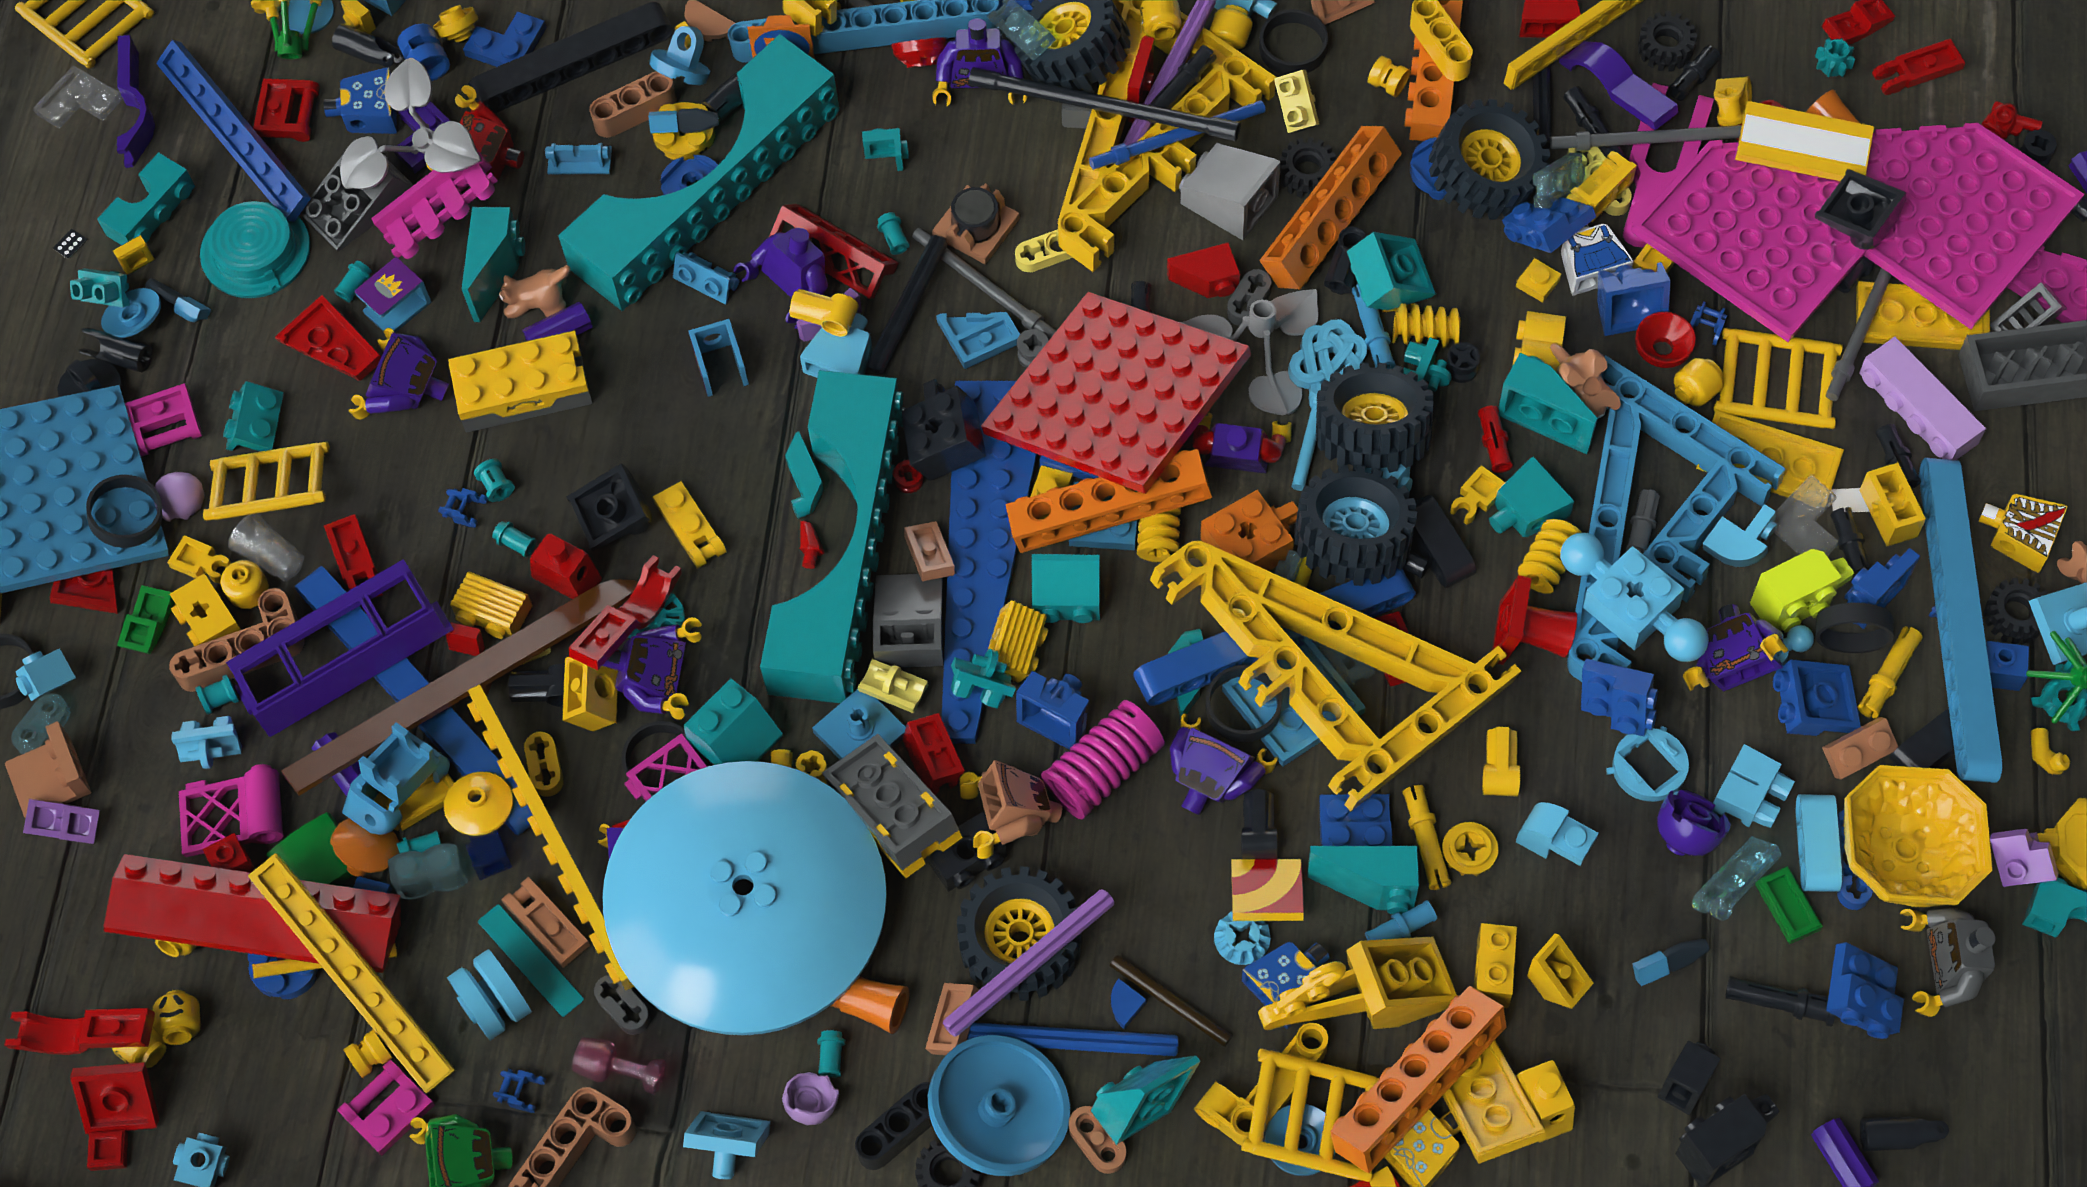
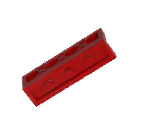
[769,204,898,299]

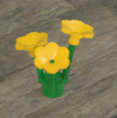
[251,0,323,59]

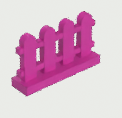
[371,147,498,259]

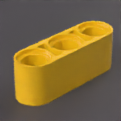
[1410,0,1473,81]

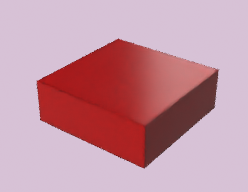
[445,622,485,656]
[87,1130,128,1171]

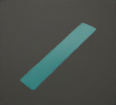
[478,904,584,1017]

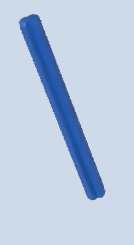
[967,1023,1179,1056]

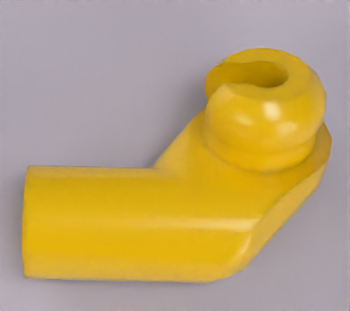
[2031,728,2070,775]

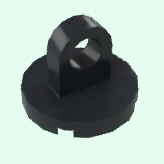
[57,359,124,397]

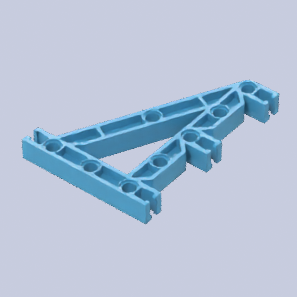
[1567,355,1786,682]

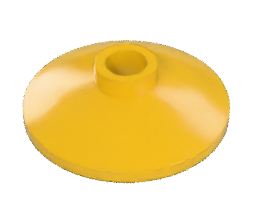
[444,772,513,836]

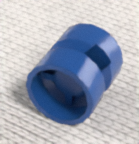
[397,23,450,81]

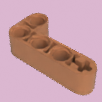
[169,588,305,692]
[508,1087,636,1187]

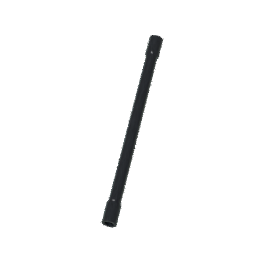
[969,67,1241,141]

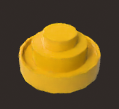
[433,5,478,42]

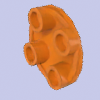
[330,818,399,877]

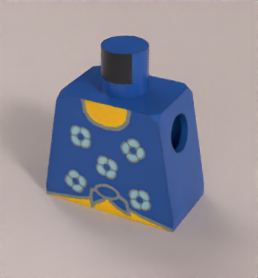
[323,67,397,134]
[1242,942,1329,1029]

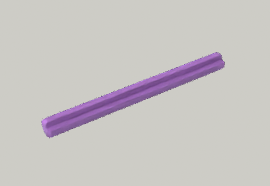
[1123,0,1216,145]
[943,889,1114,1036]

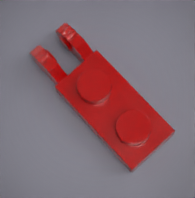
[1872,39,1965,96]
[324,514,383,598]

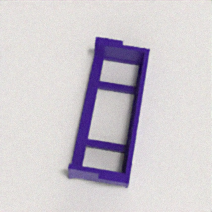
[226,559,454,737]

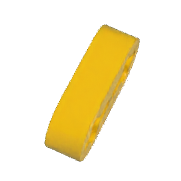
[524,732,563,797]

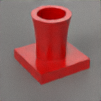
[1492,575,1577,665]

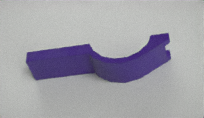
[117,35,155,168]
[1559,41,1678,130]

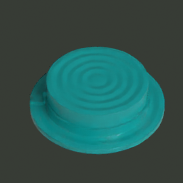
[200,201,310,298]

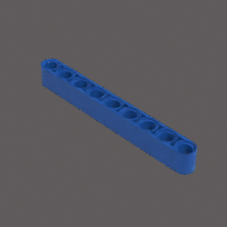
[1133,568,1416,706]

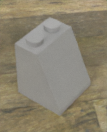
[1179,143,1280,240]

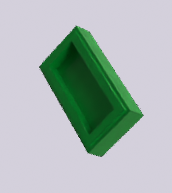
[1755,866,1823,945]

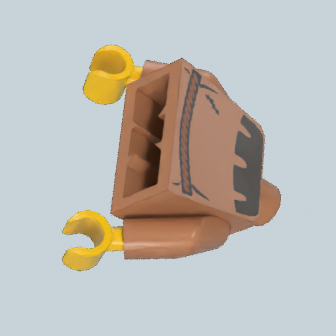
[960,760,1062,859]

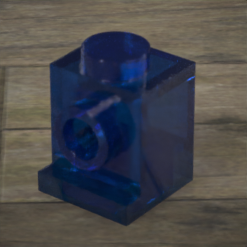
[465,829,512,881]

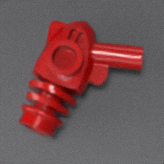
[1981,101,2043,140]

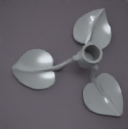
[340,58,481,189]
[1180,289,1318,415]

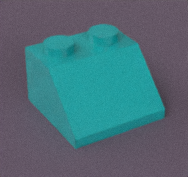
[1347,232,1436,310]
[1032,554,1101,623]
[684,678,783,765]

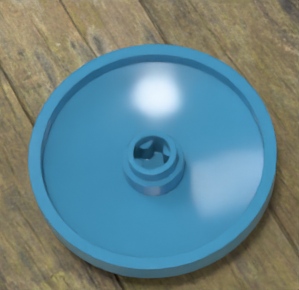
[928,1035,1070,1176]

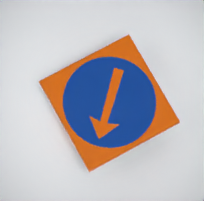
[747,15,815,60]

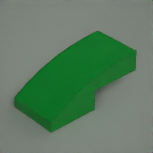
[117,585,174,654]

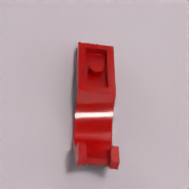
[569,555,681,670]
[4,1008,155,1055]

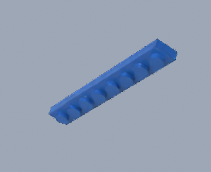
[156,40,311,222]

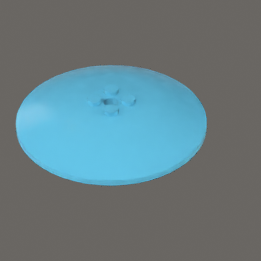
[603,761,886,1035]

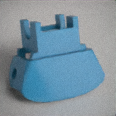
[342,722,450,835]

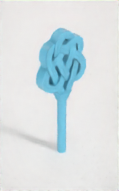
[1288,319,1367,491]

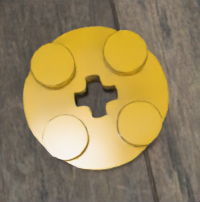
[652,102,715,161]

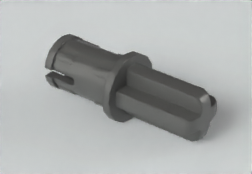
[1626,489,1660,554]

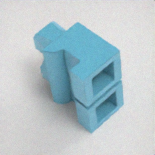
[1712,744,1795,828]

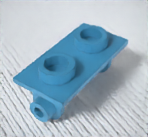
[545,143,612,174]
[673,252,739,305]

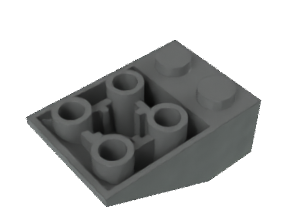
[300,139,413,251]
[873,574,944,668]

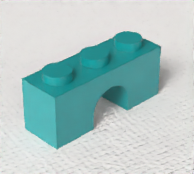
[97,152,195,245]
[2022,878,2087,938]

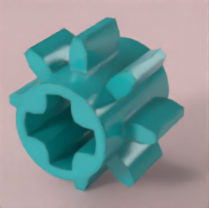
[1815,38,1855,77]

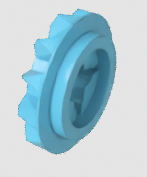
[1214,911,1271,965]

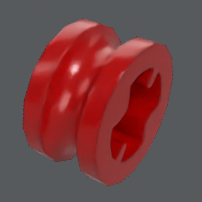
[893,460,923,493]

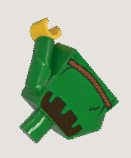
[409,1114,512,1187]

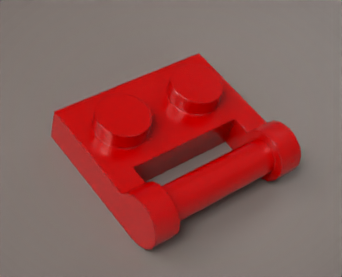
[253,78,320,142]

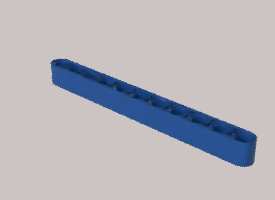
[294,566,532,836]

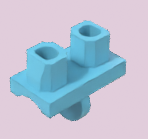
[171,716,242,769]

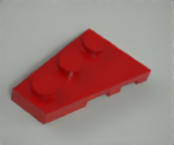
[275,295,381,381]
[49,569,118,614]

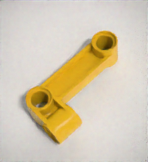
[1194,1023,1328,1146]

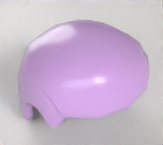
[154,472,205,522]
[782,1072,839,1126]

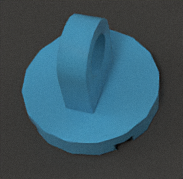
[649,26,710,85]

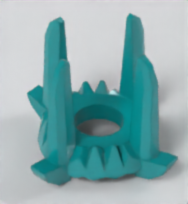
[2031,660,2087,731]

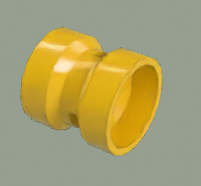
[1368,56,1410,97]
[343,1030,392,1078]

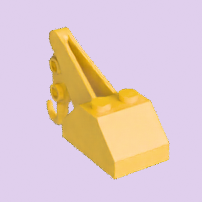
[1258,937,1457,1030]

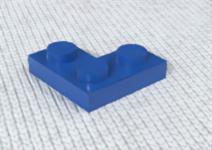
[463,12,546,67]

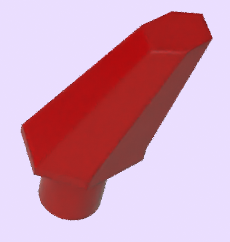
[800,521,824,569]

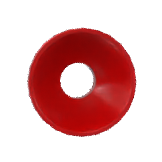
[891,37,947,68]
[1635,312,1696,368]

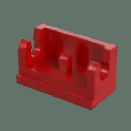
[902,713,965,795]

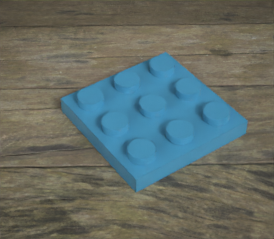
[1222,636,1366,767]

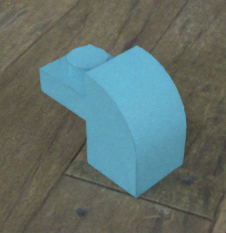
[1703,504,1778,567]
[1516,802,1599,866]

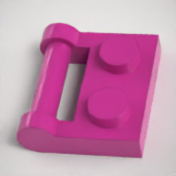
[125,383,203,457]
[337,1060,435,1156]

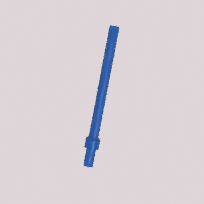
[1089,100,1265,170]

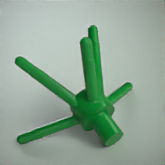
[2026,631,2087,724]

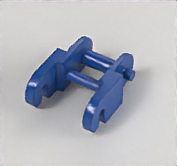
[1690,301,1727,346]
[438,488,488,528]
[493,1069,546,1113]

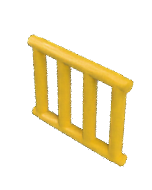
[15,0,154,69]
[1714,328,1843,429]
[203,442,330,521]
[1241,1048,1379,1182]

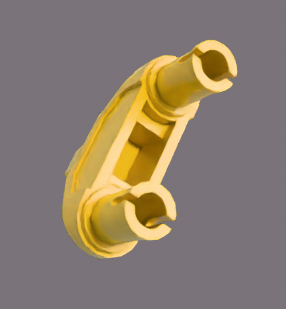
[2037,798,2087,891]

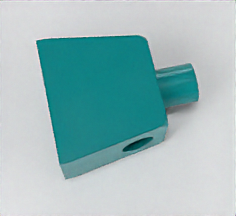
[1489,456,1574,537]

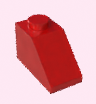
[1167,243,1240,298]

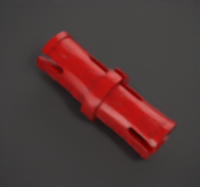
[1478,405,1513,473]

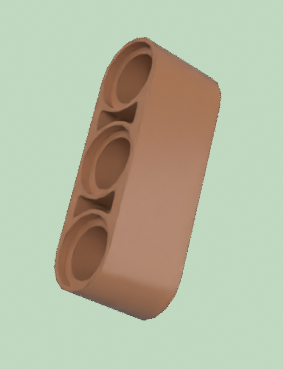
[590,71,677,138]

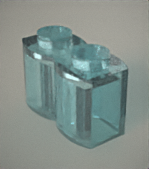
[388,844,468,899]

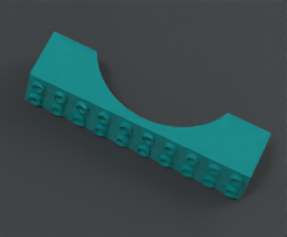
[558,34,839,311]
[760,370,905,703]

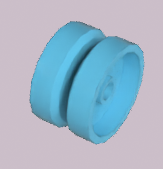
[446,949,532,1041]

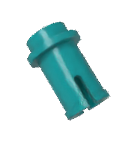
[877,212,910,255]
[334,261,372,302]
[492,521,537,558]
[397,831,443,864]
[817,1030,846,1078]

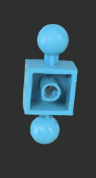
[1560,533,1709,662]

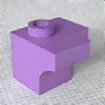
[1990,829,2059,887]

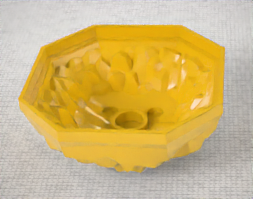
[1844,765,1992,907]

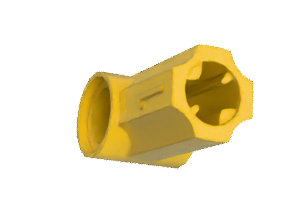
[789,289,859,337]
[1482,727,1520,797]

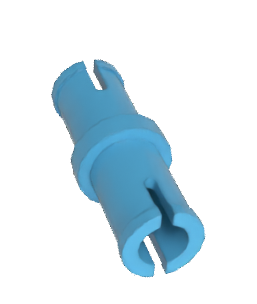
[1365,900,1437,940]

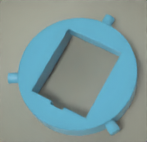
[1606,726,1689,802]

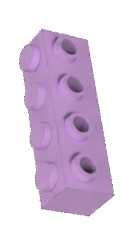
[1859,337,1986,460]

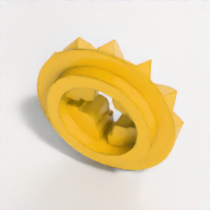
[1442,822,1498,877]

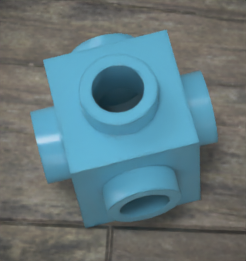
[173,1132,230,1187]

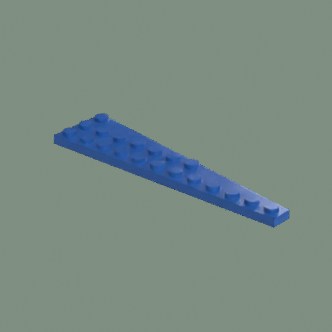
[942,381,1037,744]

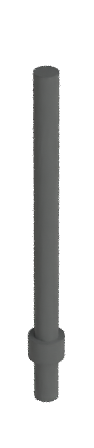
[1550,125,1741,151]
[912,228,1056,340]
[1825,268,1892,401]

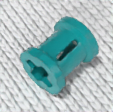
[474,459,515,502]
[195,674,239,715]

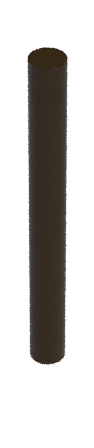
[1110,955,1233,1047]

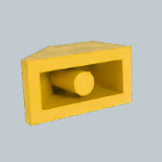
[1527,933,1594,1009]

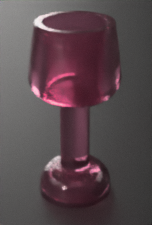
[572,1037,666,1095]

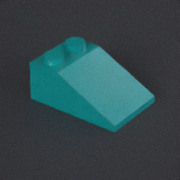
[462,207,525,322]
[1498,353,1598,455]
[1307,846,1419,914]
[1091,1056,1200,1145]

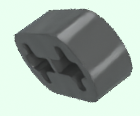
[1227,269,1271,326]
[594,975,651,1035]

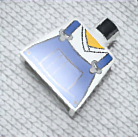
[1561,224,1633,296]

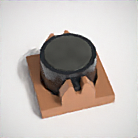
[932,183,1020,265]

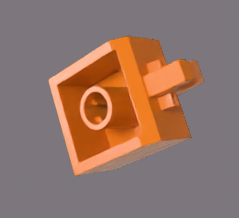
[1201,489,1298,571]

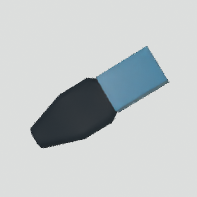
[648,108,719,133]
[146,278,211,322]
[1632,939,1709,986]

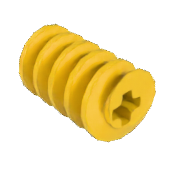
[1392,303,1461,348]
[1137,508,1181,563]
[1517,519,1582,593]

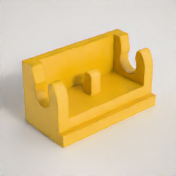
[1566,151,1637,222]

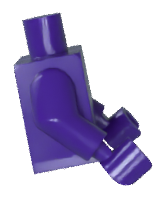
[734,228,828,329]

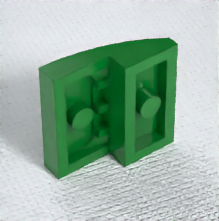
[267,812,353,886]

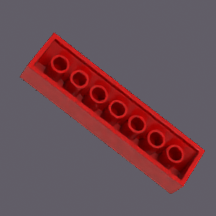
[104,854,401,973]

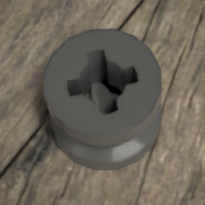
[1017,329,1049,368]

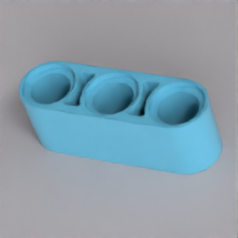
[1795,794,1842,892]

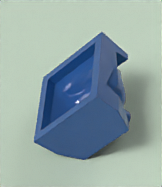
[1597,262,1670,336]
[1016,671,1089,750]

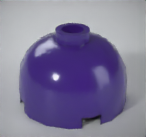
[1657,790,1731,856]

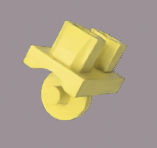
[1274,70,1319,133]
[858,659,928,713]

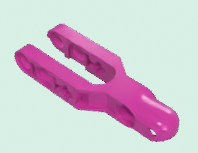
[1623,83,1714,248]

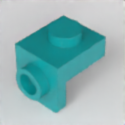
[862,128,909,171]

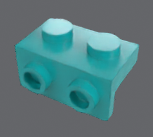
[223,381,284,451]

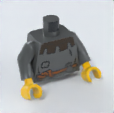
[1900,908,1995,1017]

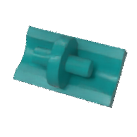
[70,268,130,307]
[1400,338,1452,391]
[951,649,1016,709]

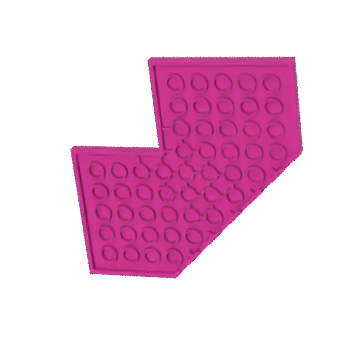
[1631,123,2085,342]

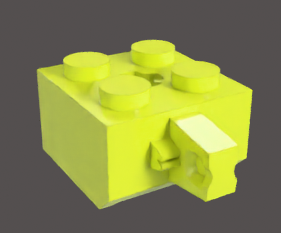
[1750,549,1854,633]

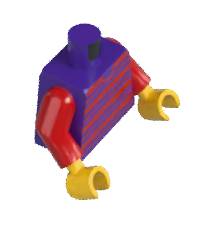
[1193,413,1291,474]

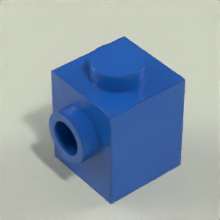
[1986,641,2029,691]

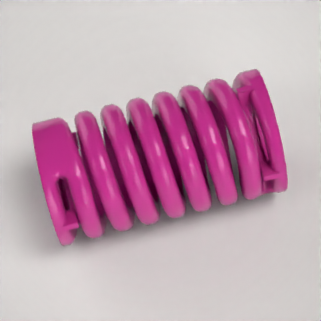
[1041,700,1165,819]

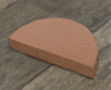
[684,0,735,42]

